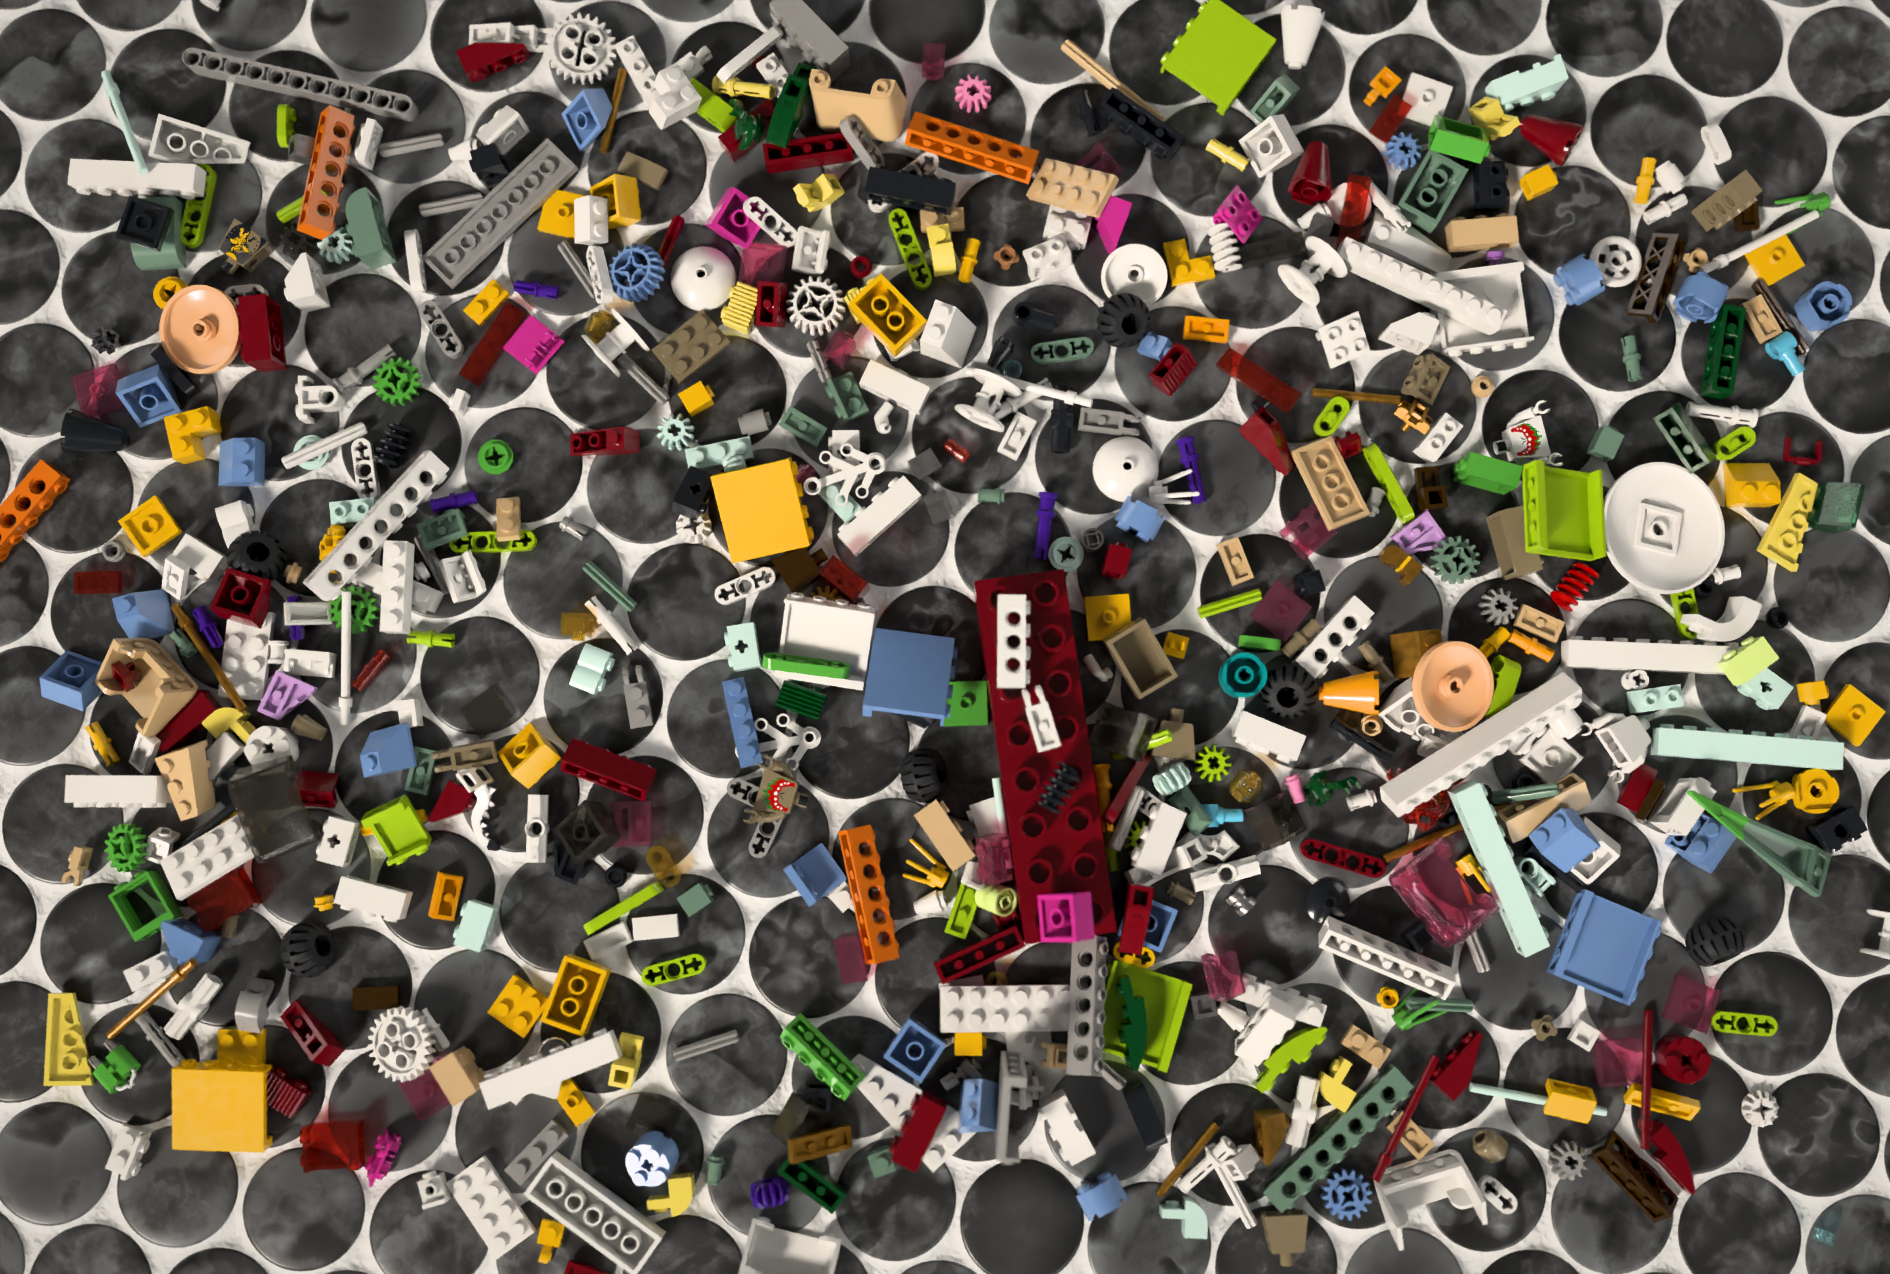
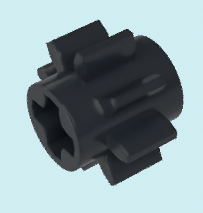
[90,326,121,355]

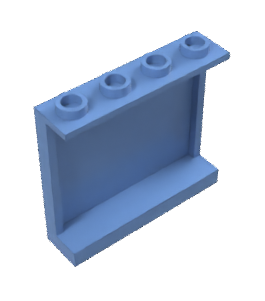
[862,628,958,726]
[1546,889,1662,1006]

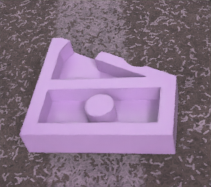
[1390,510,1446,554]
[257,670,318,720]

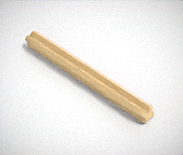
[1061,39,1165,122]

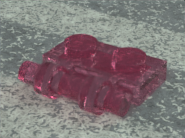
[1279,504,1338,561]

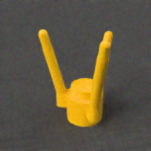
[1732,780,1795,820]
[903,838,950,888]
[1454,853,1491,905]

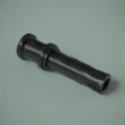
[1522,839,1586,893]

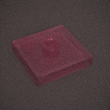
[738,242,787,288]
[71,363,125,417]
[1249,580,1312,643]
[1661,974,1721,1034]
[1593,1037,1642,1088]
[398,1058,451,1122]

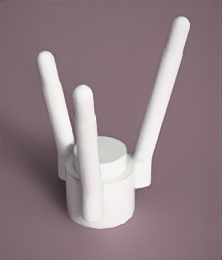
[1149,469,1200,505]

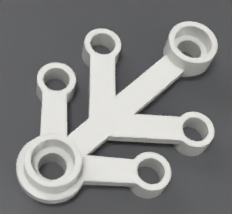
[804,443,886,506]
[735,714,821,771]

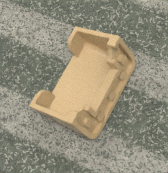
[809,69,908,142]
[94,637,198,737]

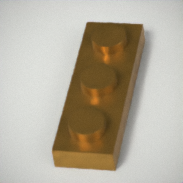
[787,1124,853,1164]

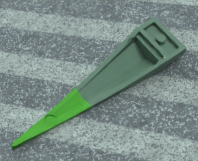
[1686,790,1831,897]

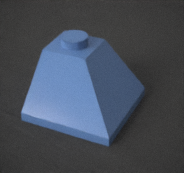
[562,89,613,152]
[112,589,177,639]
[360,722,417,778]

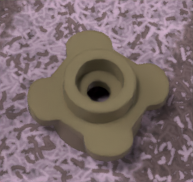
[1531,1014,1558,1041]

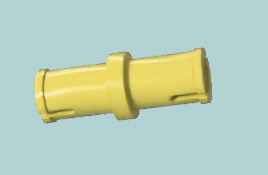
[1206,138,1250,172]

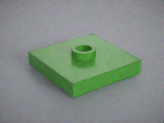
[944,680,988,727]

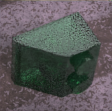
[1808,482,1865,534]

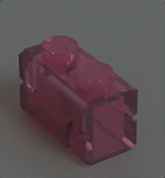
[975,833,1013,885]

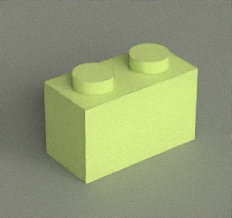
[1718,636,1779,685]

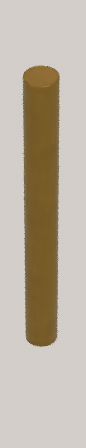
[599,68,627,154]
[1311,388,1401,404]
[1155,1122,1220,1198]

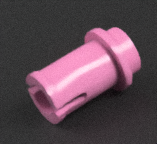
[1285,774,1306,804]

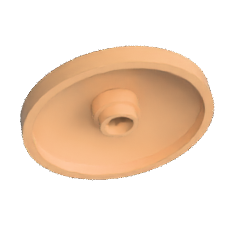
[159,285,242,374]
[1412,641,1494,732]

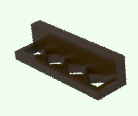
[1626,233,1685,324]
[1590,1131,1679,1223]

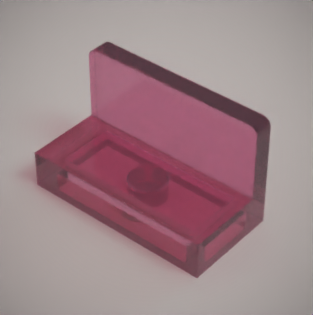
[833,934,869,984]
[1201,950,1246,1002]

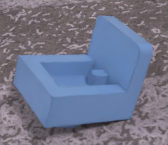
[1137,332,1174,361]

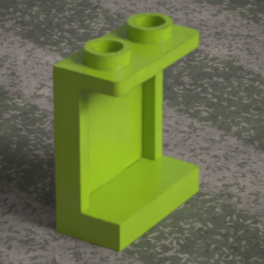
[360,794,432,866]

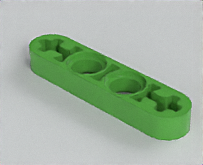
[762,653,850,679]

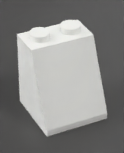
[920,299,976,368]

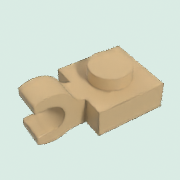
[62,846,93,886]

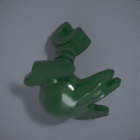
[728,99,765,151]
[1305,770,1361,807]

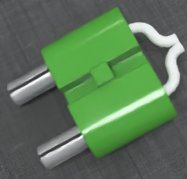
[88,1039,141,1094]

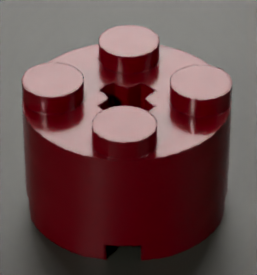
[1654,1034,1712,1084]

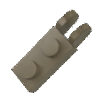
[431,739,499,772]

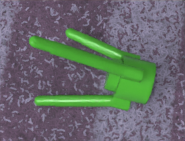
[1774,192,1831,236]
[1391,988,1448,1031]

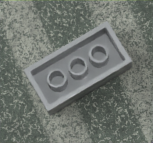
[769,0,851,82]

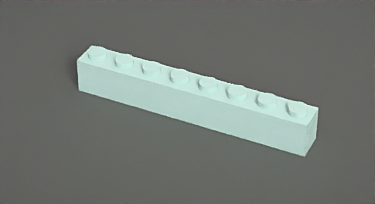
[1651,724,1844,770]
[1448,780,1550,957]

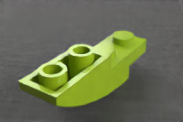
[1252,1025,1328,1093]

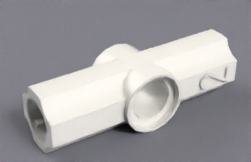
[525,795,550,863]
[1190,855,1261,892]
[164,973,223,1040]
[1285,1075,1320,1148]

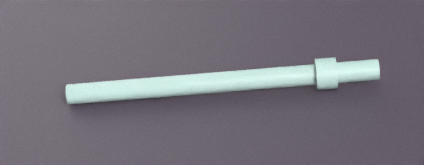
[101,70,148,175]
[1469,1083,1607,1116]

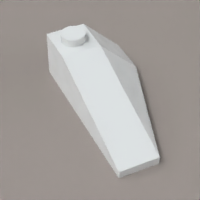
[148,114,250,164]
[1363,208,1452,274]
[1378,676,1464,744]

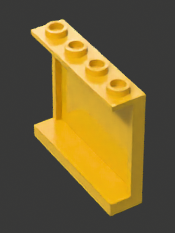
[710,457,814,563]
[172,1059,272,1153]

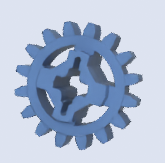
[1321,1168,1372,1221]

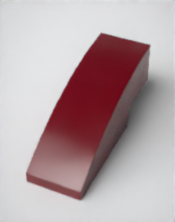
[1650,1120,1695,1195]

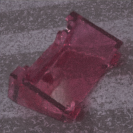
[1389,836,1501,948]

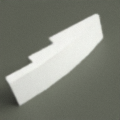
[469,23,555,52]

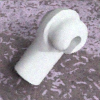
[874,401,894,434]
[1083,654,1113,682]

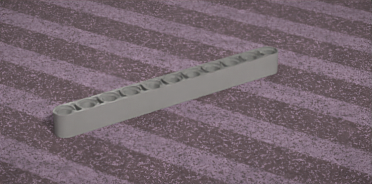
[182,48,419,121]

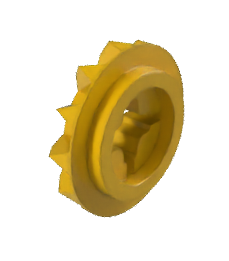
[153,277,188,310]

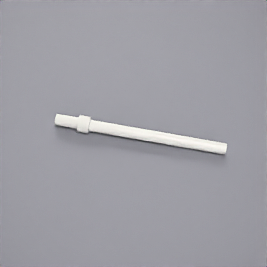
[1699,210,1819,273]
[966,366,1093,408]
[339,591,353,725]

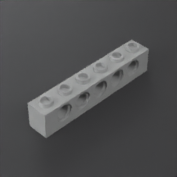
[1066,935,1109,1077]

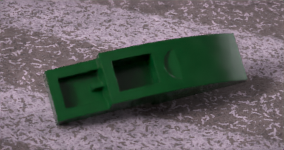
[766,63,819,149]
[1116,975,1147,1071]

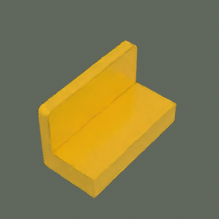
[1543,1078,1597,1124]

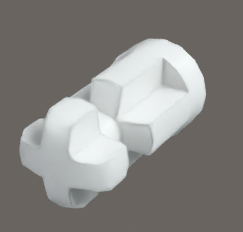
[940,1066,968,1091]

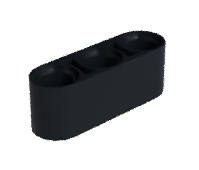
[1121,1081,1168,1151]

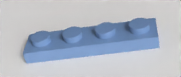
[722,677,763,768]

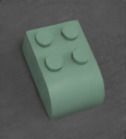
[1396,149,1469,233]
[345,187,397,269]
[131,196,186,270]

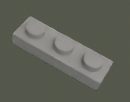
[504,1119,570,1186]

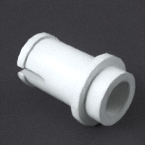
[1709,564,1741,585]
[1346,789,1377,811]

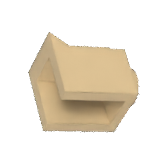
[1039,1042,1068,1069]

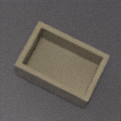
[1486,505,1544,581]
[1102,617,1178,699]

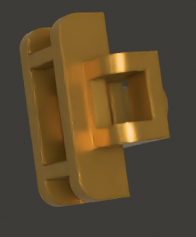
[1394,399,1432,435]

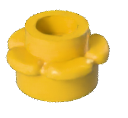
[313,894,335,911]
[1376,986,1399,1009]

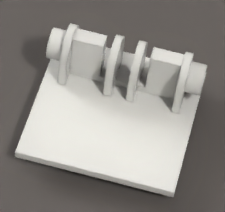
[1316,311,1370,369]

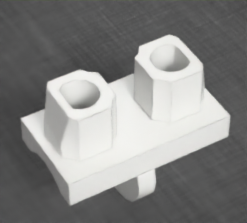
[1010,1064,1046,1110]

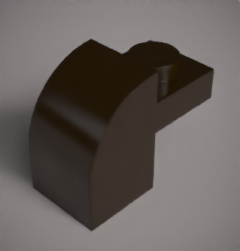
[1414,466,1448,511]

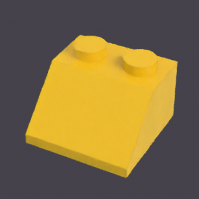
[590,174,641,229]
[1723,463,1781,507]
[497,722,561,789]

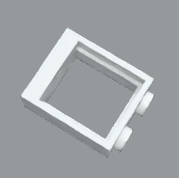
[1650,777,1717,836]

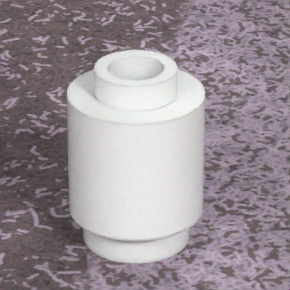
[1654,160,1686,194]

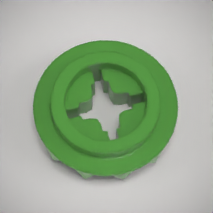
[478,439,514,475]

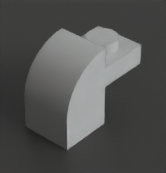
[235,977,275,1034]

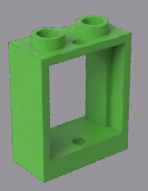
[1427,115,1491,164]
[1452,452,1523,495]
[108,869,184,942]

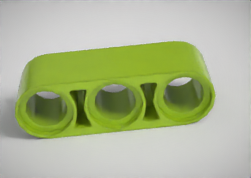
[689,78,739,132]
[1484,655,1522,719]

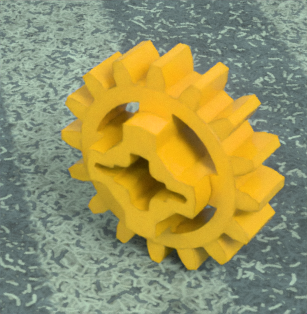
[319,524,348,573]

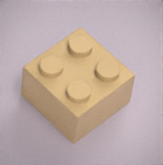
[429,1046,486,1107]

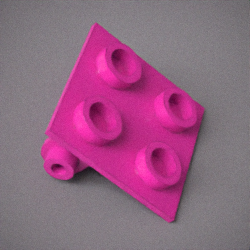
[1213,185,1263,244]
[503,314,564,375]
[365,1128,402,1188]

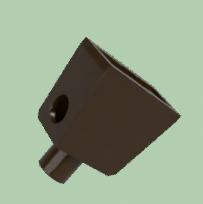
[772,547,828,593]

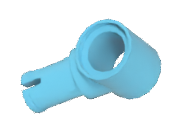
[1765,331,1806,376]
[1201,804,1243,827]

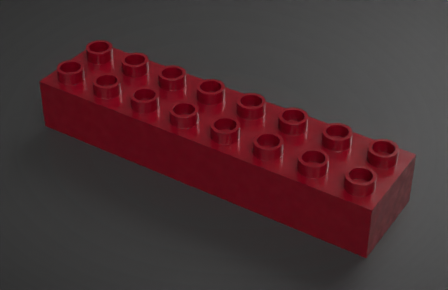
[973,569,1117,945]

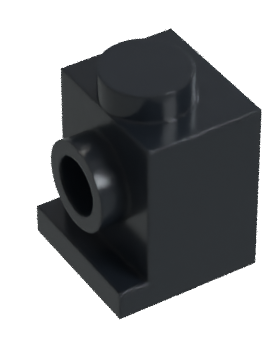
[1293,569,1326,599]

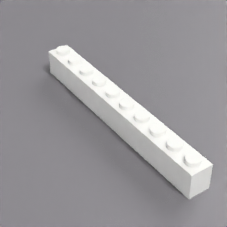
[1380,672,1582,818]

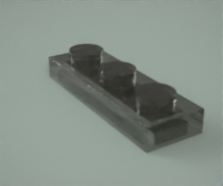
[1237,231,1307,270]

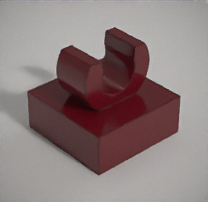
[1335,431,1362,460]
[111,660,142,692]

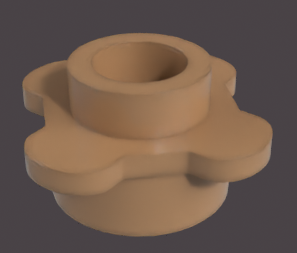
[994,244,1020,270]

